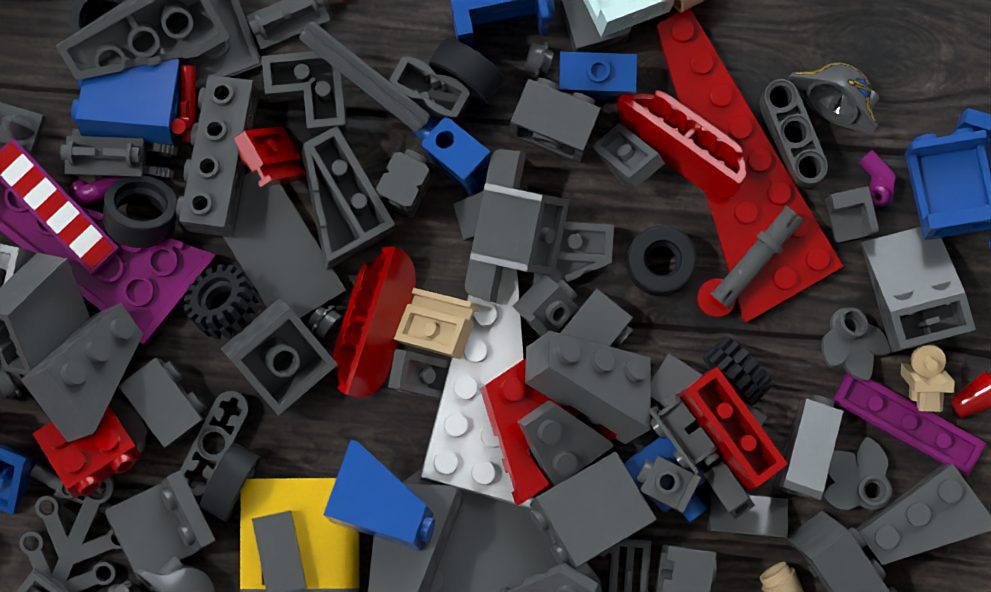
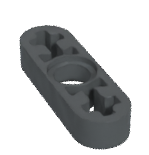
[180,391,250,495]

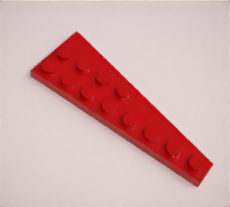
[655,8,844,323]

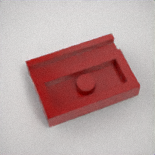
[234,126,306,187]

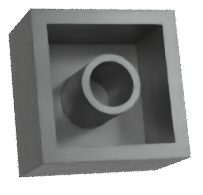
[510,78,601,164]
[220,298,338,416]

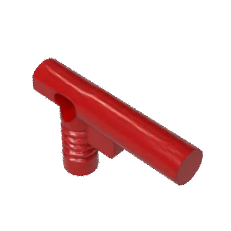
[171,65,197,142]

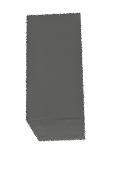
[703,461,755,519]

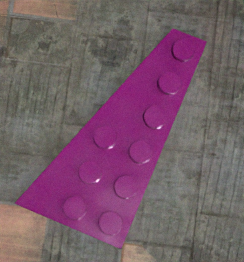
[0,181,218,346]

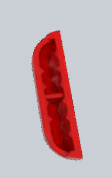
[617,90,746,198]
[332,247,416,398]

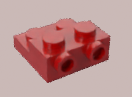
[33,405,142,499]

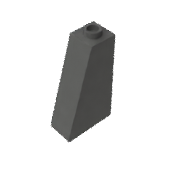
[368,484,463,592]

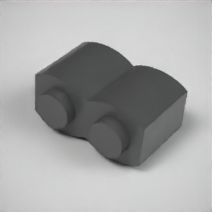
[389,57,470,125]

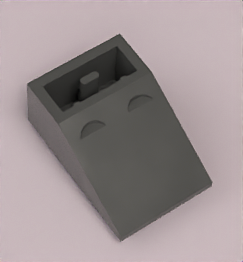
[861,227,976,353]

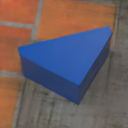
[0,445,39,515]

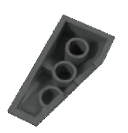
[56,0,231,80]

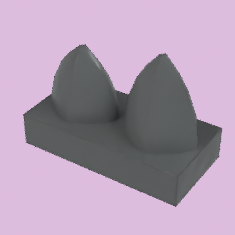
[0,102,46,153]

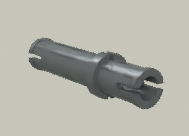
[710,206,805,309]

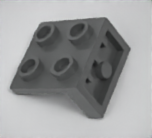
[105,470,215,580]

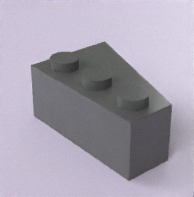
[525,331,651,444]
[855,464,991,565]
[786,510,897,592]

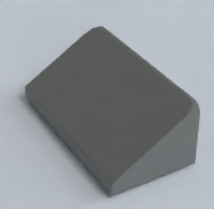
[707,492,788,538]

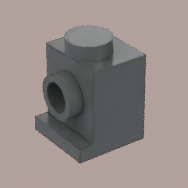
[512,274,579,336]
[636,455,701,513]

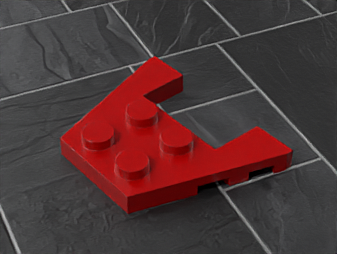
[480,358,617,506]

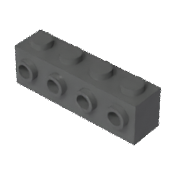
[176,75,260,237]

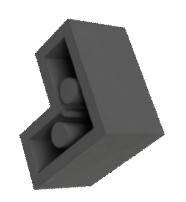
[262,51,349,136]

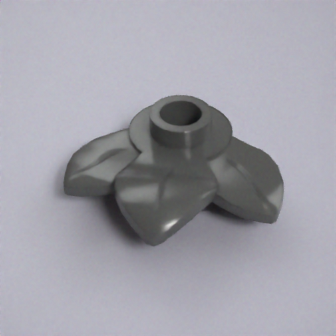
[821,308,891,381]
[823,437,892,510]

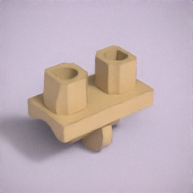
[901,343,955,412]

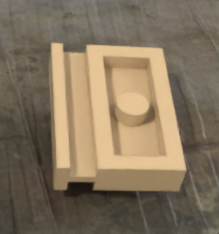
[394,288,480,359]

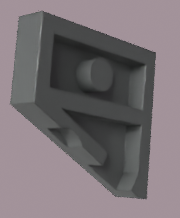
[518,400,614,487]

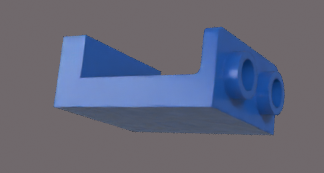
[450,0,555,49]
[905,128,991,240]

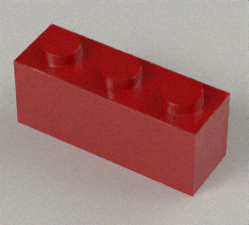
[676,367,788,490]

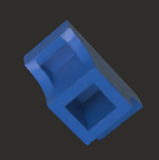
[559,52,637,100]

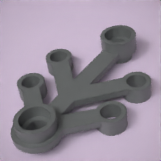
[19,476,122,592]

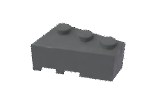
[302,126,395,271]
[21,303,143,442]

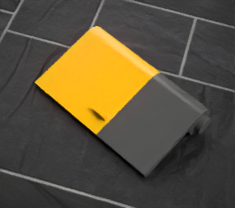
[240,478,359,592]

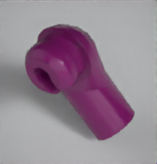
[858,150,896,206]
[69,176,124,207]

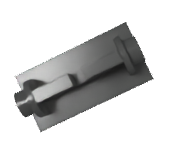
[247,0,331,50]
[61,136,144,177]
[648,393,720,474]

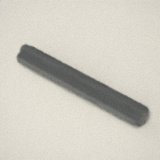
[299,22,430,132]

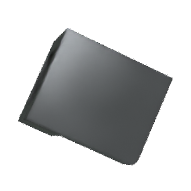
[825,186,879,243]

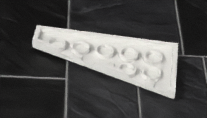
[420,267,534,509]

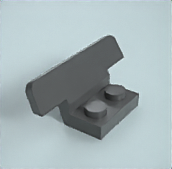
[465,149,570,302]

